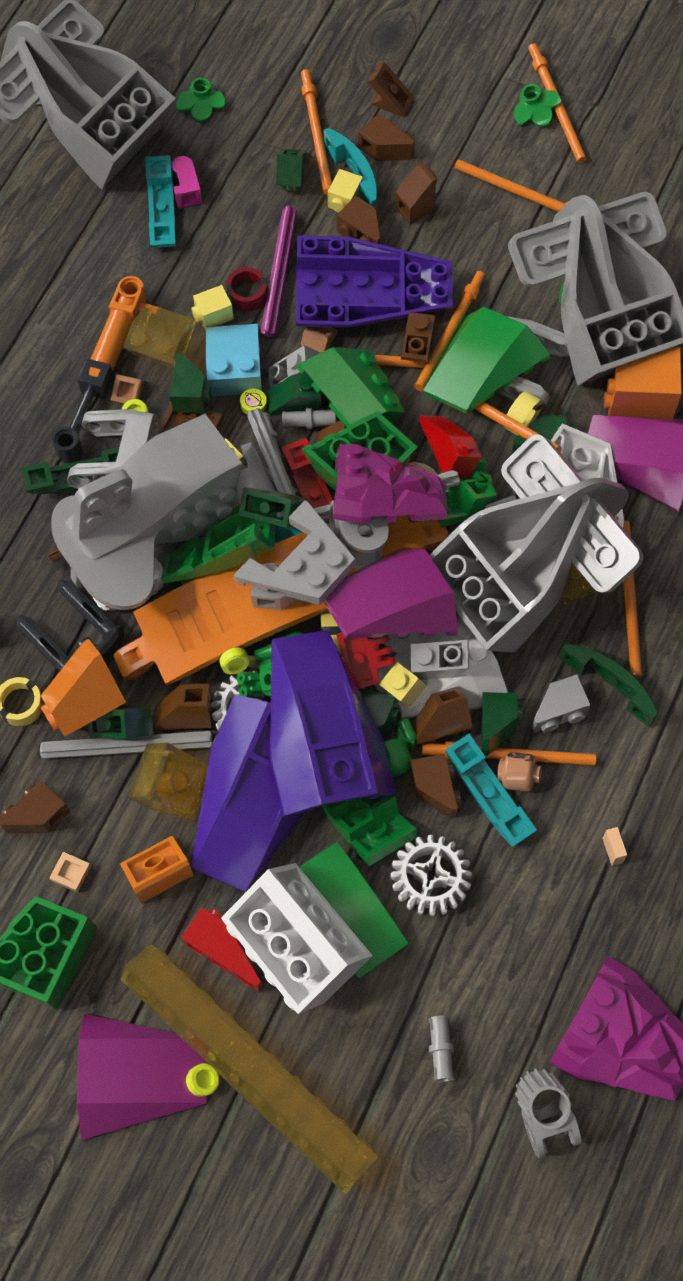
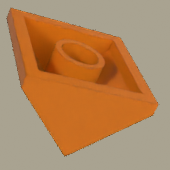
[120,836,193,903]

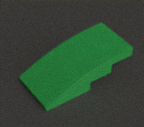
[299,842,408,978]

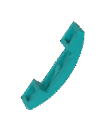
[324,128,377,209]
[145,155,176,248]
[445,734,537,847]

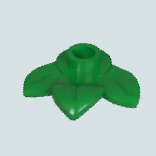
[176,78,225,122]
[514,84,562,127]

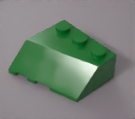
[296,347,405,427]
[302,411,417,492]
[0,896,97,1011]

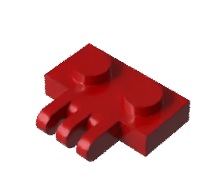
[337,632,396,689]

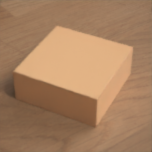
[602,827,627,866]
[50,852,91,893]

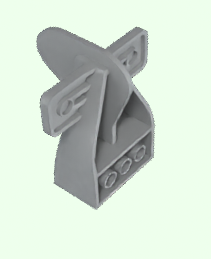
[0,0,176,189]
[508,192,683,386]
[51,414,242,610]
[429,434,643,652]

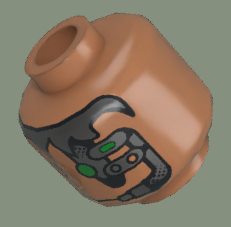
[498,752,542,792]

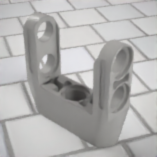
[494,317,570,410]
[67,409,160,489]

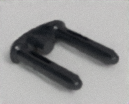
[16,580,124,672]

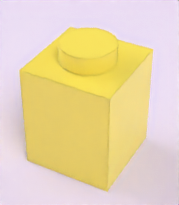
[328,169,363,212]
[191,285,234,330]
[379,662,427,708]

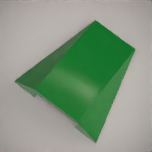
[423,307,550,414]
[161,504,276,583]

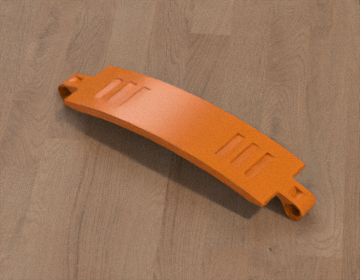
[114,515,450,685]

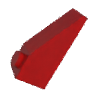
[419,415,482,479]
[181,907,262,992]

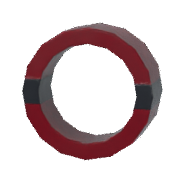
[226,267,267,312]

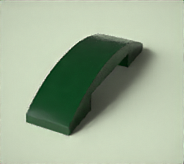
[21,447,120,494]
[559,644,657,727]

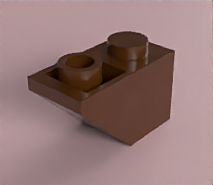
[358,114,415,161]
[396,162,437,225]
[337,196,380,244]
[401,312,435,363]
[154,684,213,730]
[412,686,473,744]
[410,754,461,818]
[0,781,70,834]

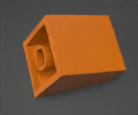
[604,347,681,419]
[41,639,126,737]

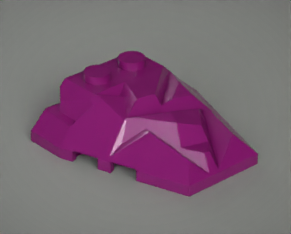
[333,444,447,523]
[549,956,683,1102]

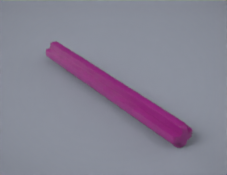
[261,205,297,338]

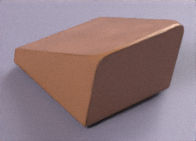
[301,327,338,352]
[111,374,145,403]

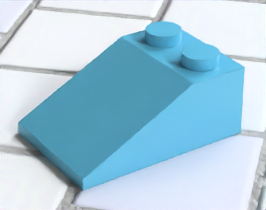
[206,324,262,397]

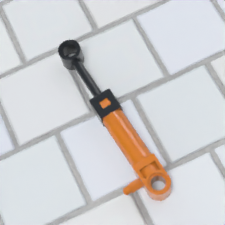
[52,276,160,463]

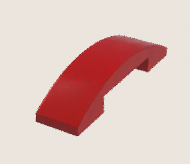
[282,438,333,509]

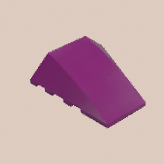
[588,415,683,513]
[324,547,458,638]
[77,1014,207,1141]

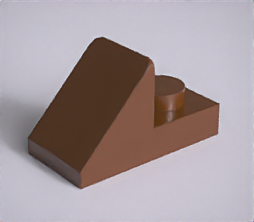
[368,62,415,116]

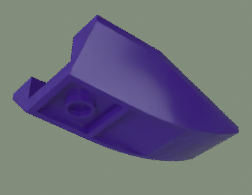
[296,236,453,328]
[270,630,396,816]
[191,694,305,892]

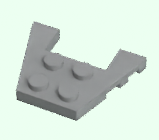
[233,501,356,605]

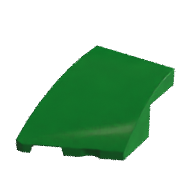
[437,458,496,527]
[321,795,417,866]

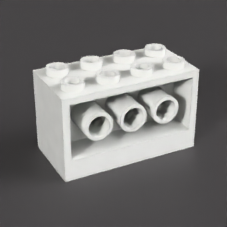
[221,863,373,1014]

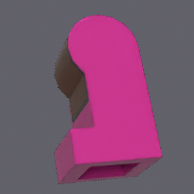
[171,156,202,209]

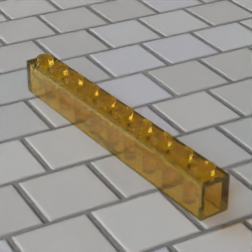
[120,943,378,1195]

